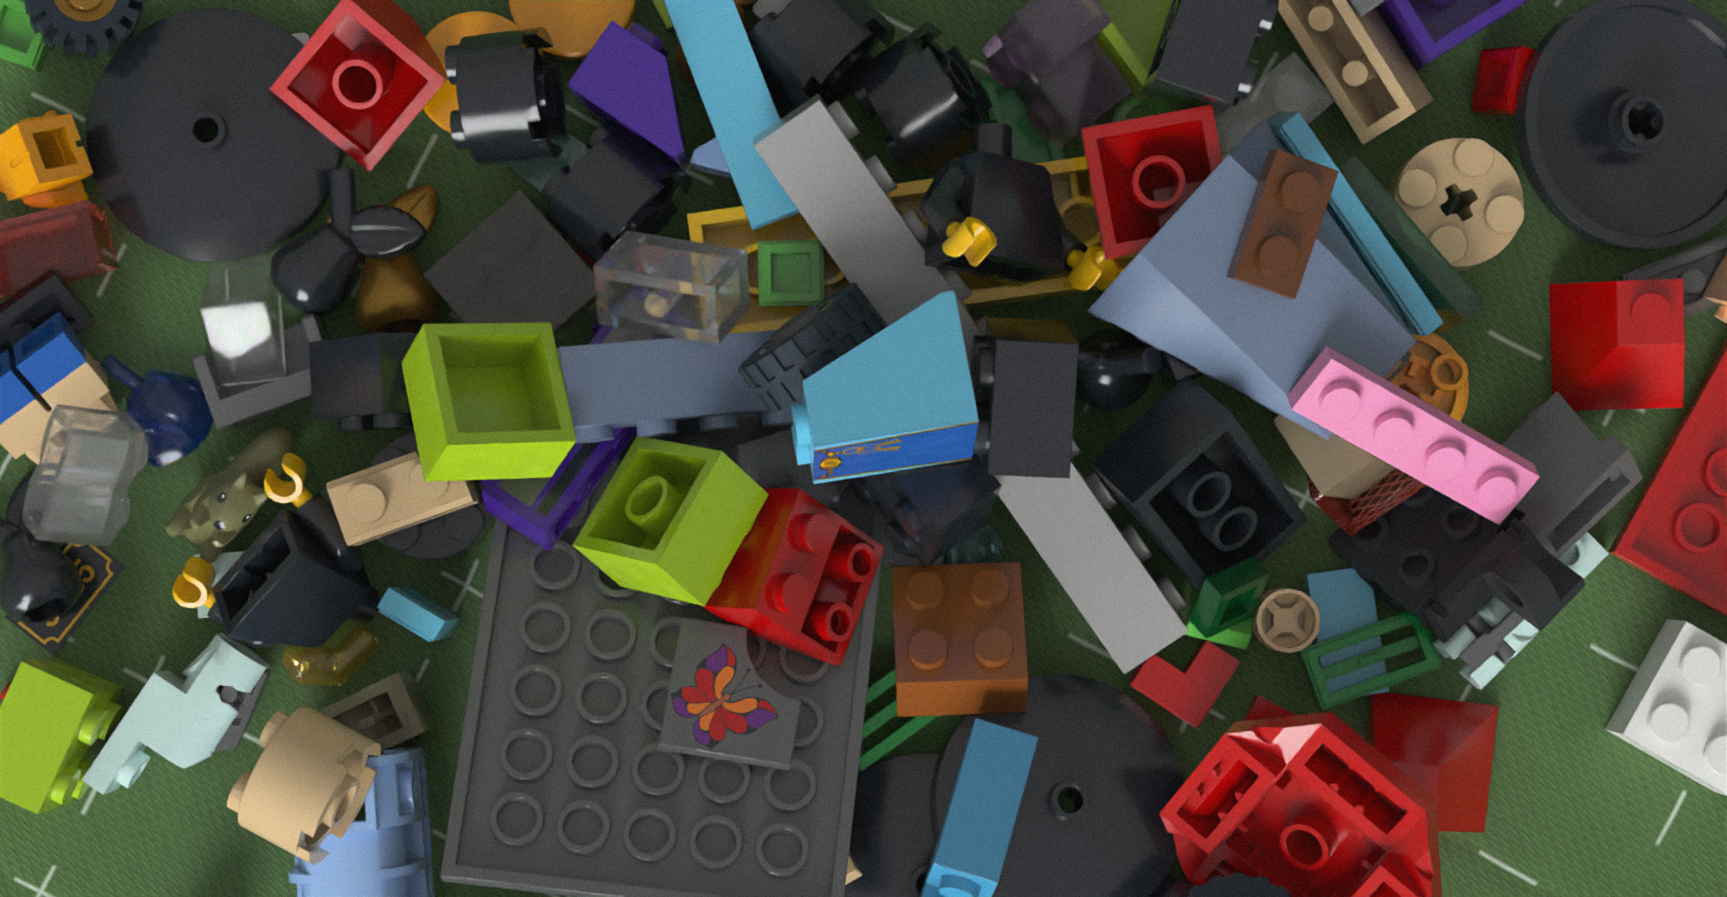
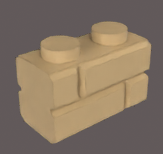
[326,452,481,546]

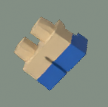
[0,311,121,472]

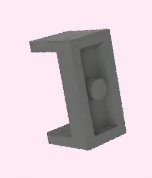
[192,313,331,431]

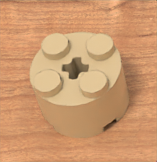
[1382,138,1524,273]
[227,706,381,865]

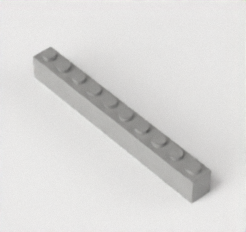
[753,94,1189,674]

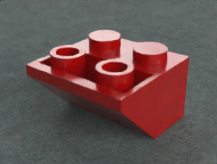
[703,488,885,665]

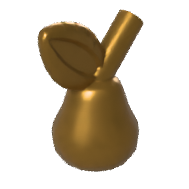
[327,185,439,334]

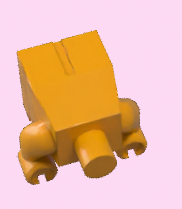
[0,110,93,210]

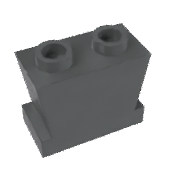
[1501,391,1643,559]

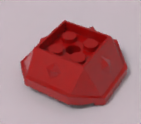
[1160,712,1442,897]

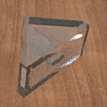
[201,253,286,386]

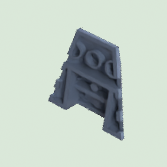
[1087,117,1416,440]

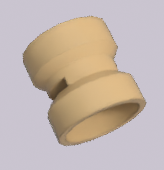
[1252,587,1321,653]

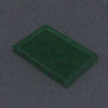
[1338,156,1483,335]

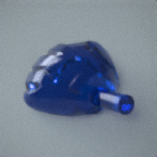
[100,353,214,468]

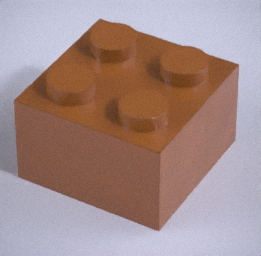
[891,562,1028,717]

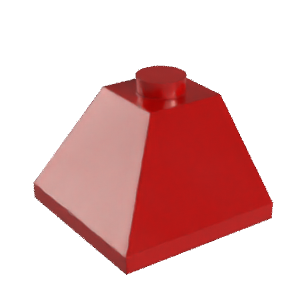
[269,0,448,172]
[1080,104,1223,260]
[1549,278,1685,411]
[1365,692,1498,833]

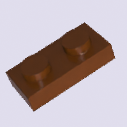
[1226,149,1339,299]

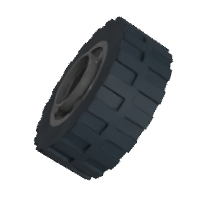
[738,282,887,413]

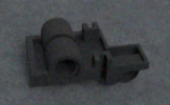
[1327,471,1585,644]

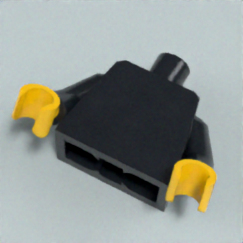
[919,123,1121,290]
[172,453,380,648]

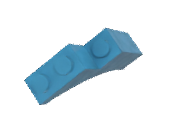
[920,718,1039,897]

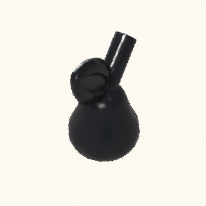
[270,169,427,316]
[1076,328,1162,411]
[0,464,82,623]

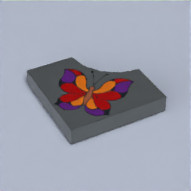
[659,617,801,771]

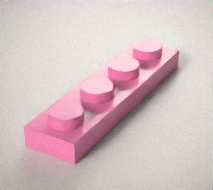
[1287,346,1540,525]

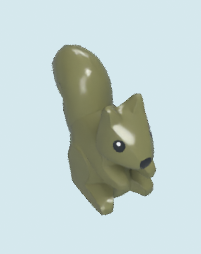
[165,426,295,563]

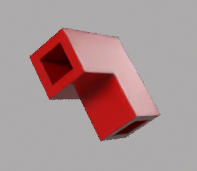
[1127,639,1240,729]

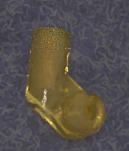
[282,624,382,686]

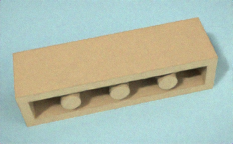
[1277,0,1434,145]

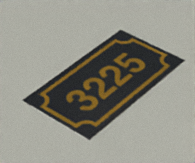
[5,528,126,656]

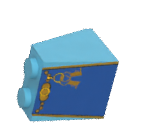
[791,291,979,484]

